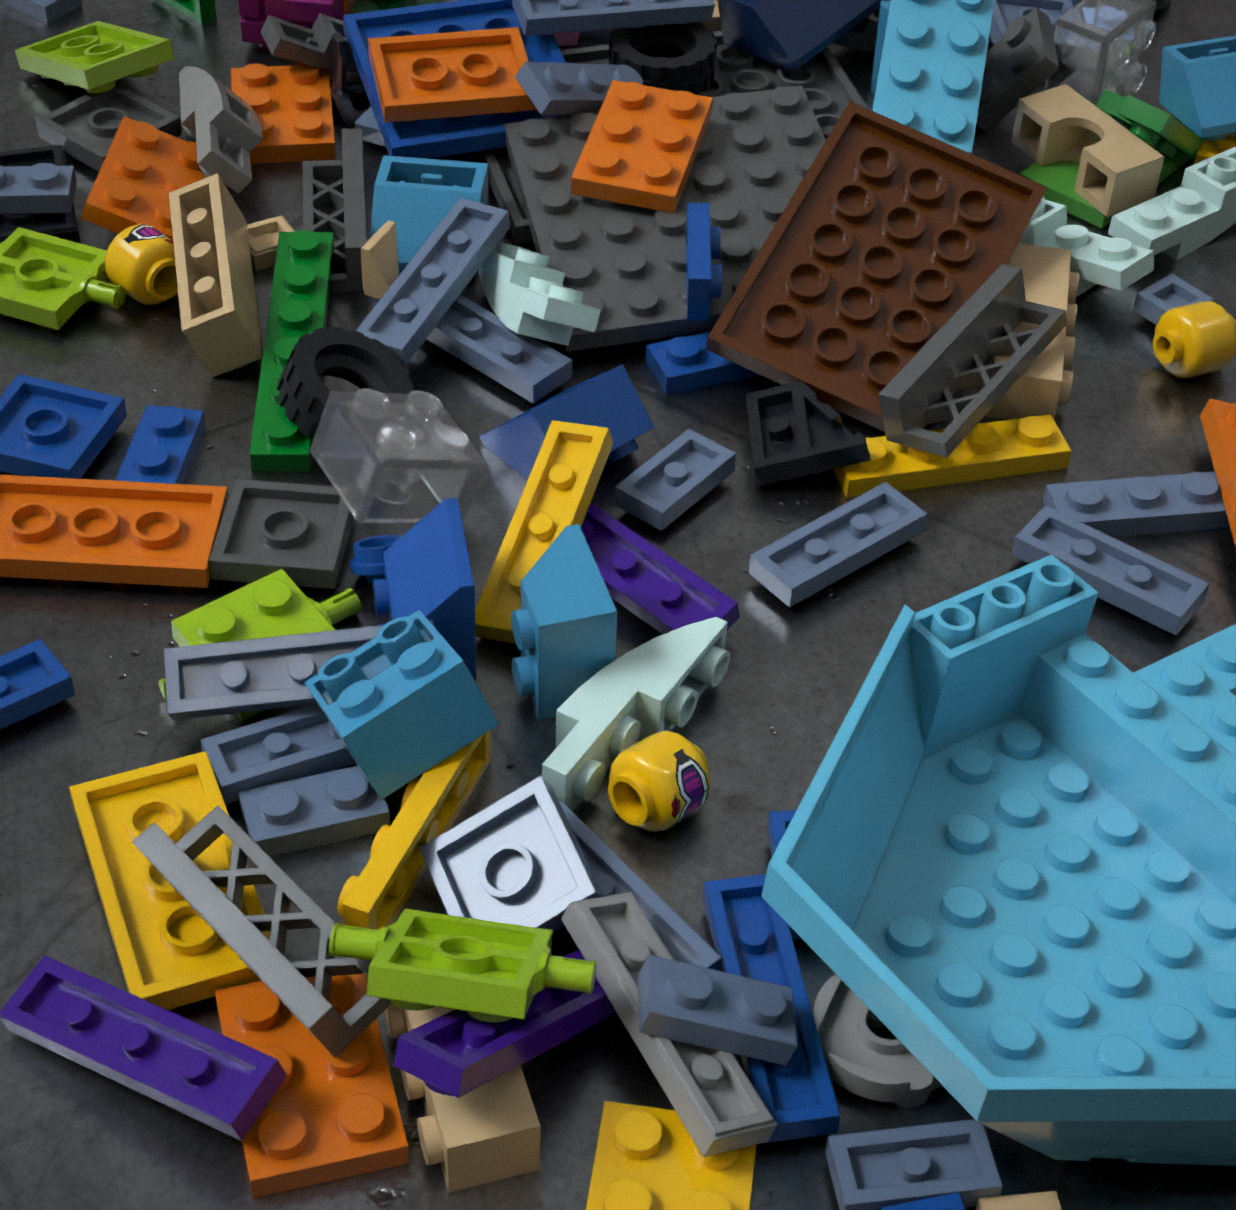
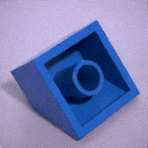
[479,364,655,480]
[373,498,476,680]

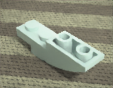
[1108,147,1236,260]
[1020,197,1154,296]
[479,242,601,346]
[542,617,731,812]

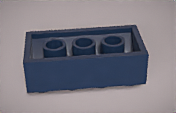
[717,0,889,71]

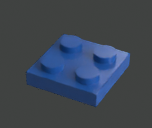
[0,374,127,479]

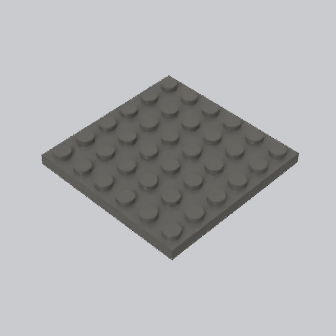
[504,85,826,352]

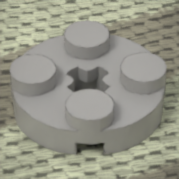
[813,974,942,1108]

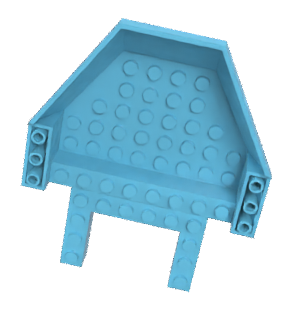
[761,554,1236,1166]

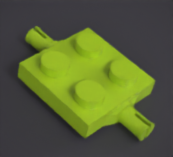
[0,227,126,330]
[158,569,362,722]
[329,909,596,1022]

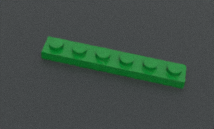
[249,230,335,472]

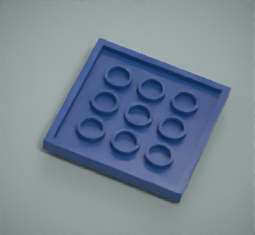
[343,0,569,159]

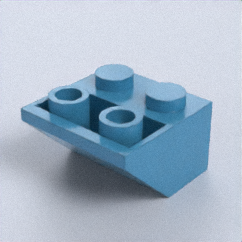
[1159,35,1236,140]
[369,155,489,277]
[304,610,499,800]

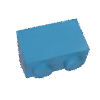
[511,524,617,721]

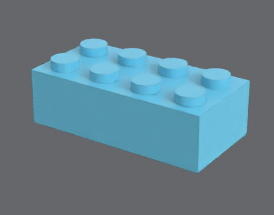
[872,0,995,154]

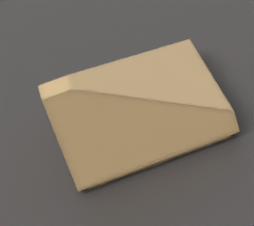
[361,220,399,299]

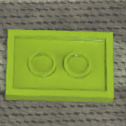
[15,21,175,93]

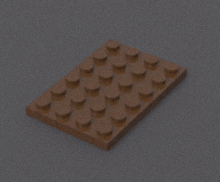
[705,101,1047,432]

